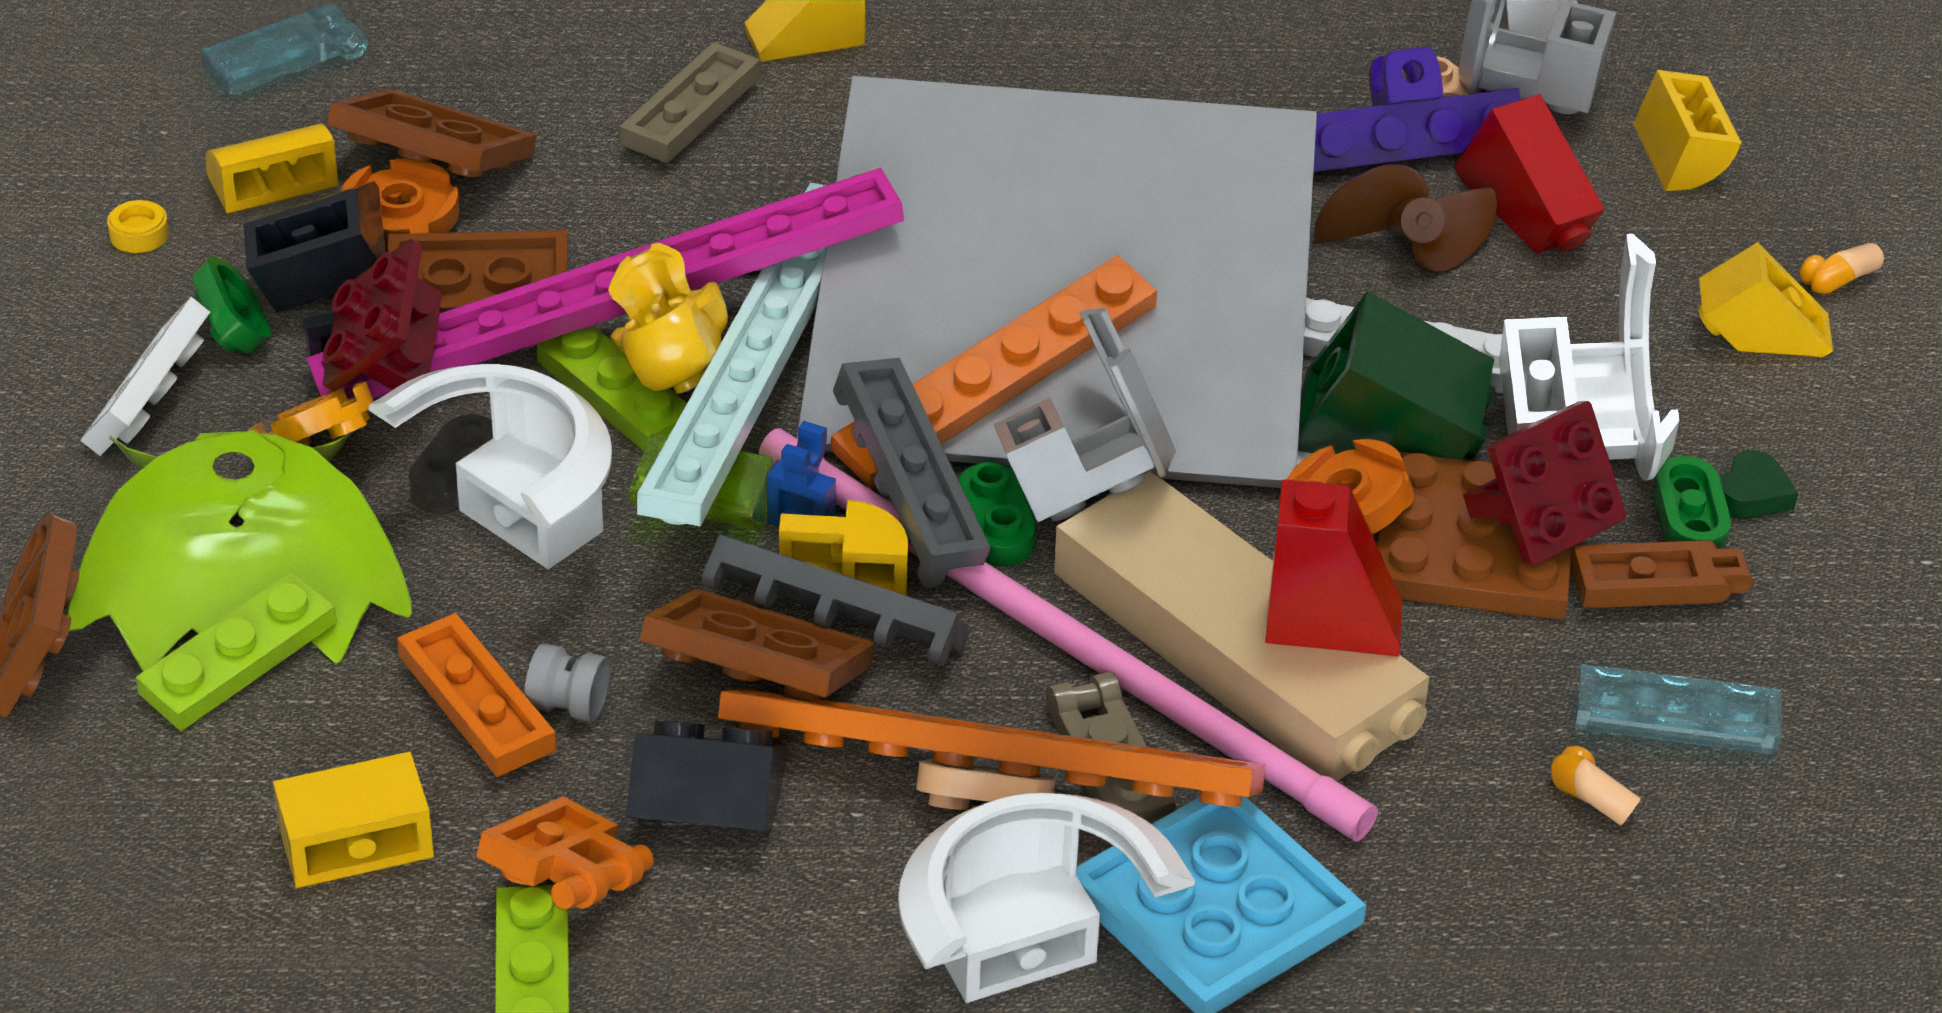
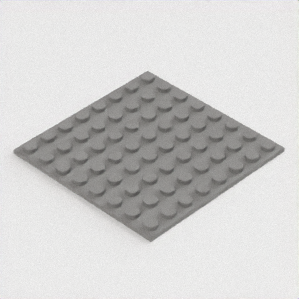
[797,76,1317,488]

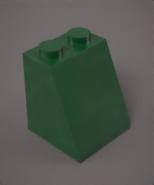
[1298,291,1495,460]

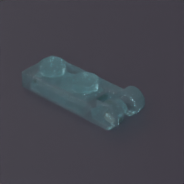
[201,4,369,95]

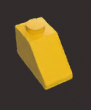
[745,0,866,62]
[1698,242,1833,357]

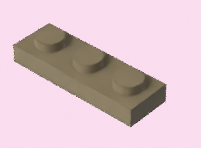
[619,42,761,163]

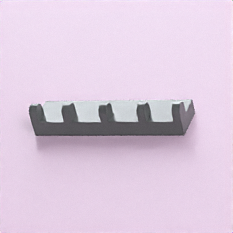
[833,357,990,588]
[702,534,970,666]

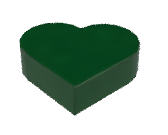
[1720,450,1798,518]

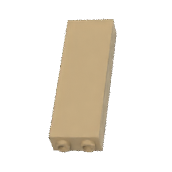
[1054,471,1430,781]

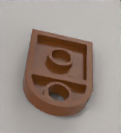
[0,512,80,718]

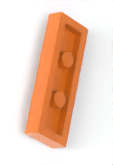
[397,613,557,777]

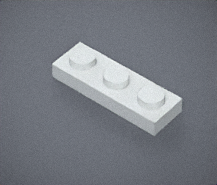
[80,297,210,456]

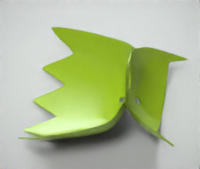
[67,430,412,671]

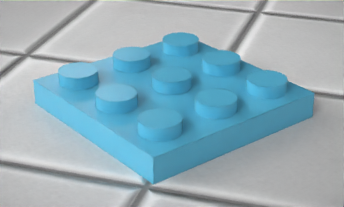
[1076,796,1366,1013]

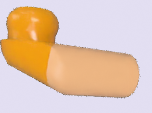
[1799,243,1884,294]
[1550,746,1641,826]

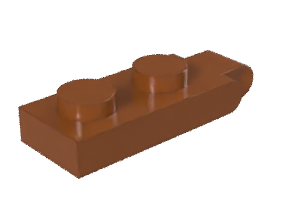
[1570,541,1753,608]

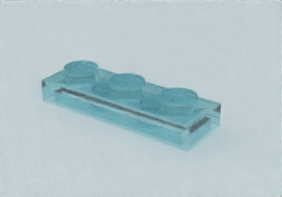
[1575,664,1782,755]

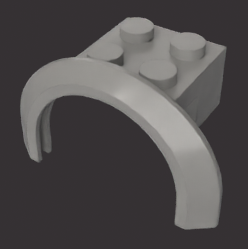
[1458,0,1617,114]
[993,308,1176,522]

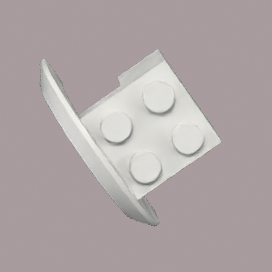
[1499,234,1679,480]
[368,364,612,570]
[898,793,1195,1003]

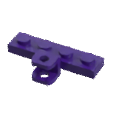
[1313,47,1521,173]

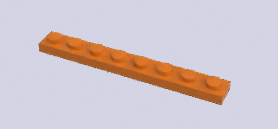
[718,688,1266,807]

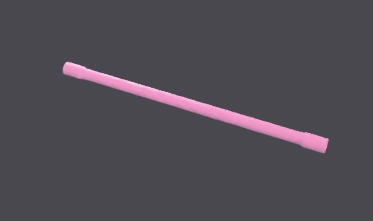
[759,428,1378,842]

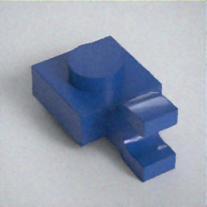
[767,421,836,526]

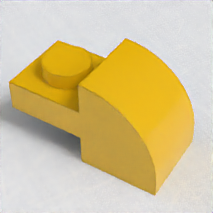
[779,500,908,596]

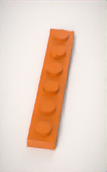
[831,255,1157,489]

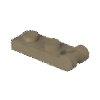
[1046,671,1176,824]

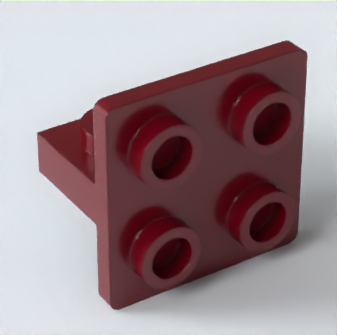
[322,239,443,392]
[1462,401,1626,565]

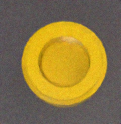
[107,200,169,253]

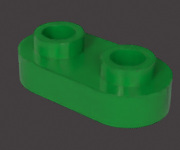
[192,256,271,354]
[1653,456,1731,549]
[958,462,1035,566]

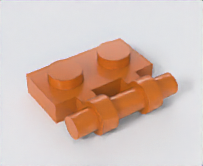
[476,796,654,910]

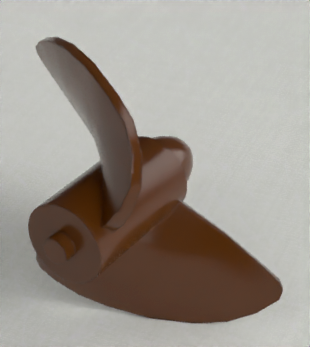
[1313,164,1497,272]

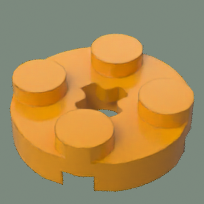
[248,381,374,446]

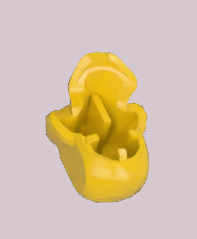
[608,243,728,394]

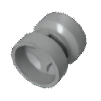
[525,643,611,723]

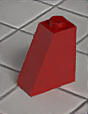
[1454,94,1605,254]
[1265,479,1402,656]

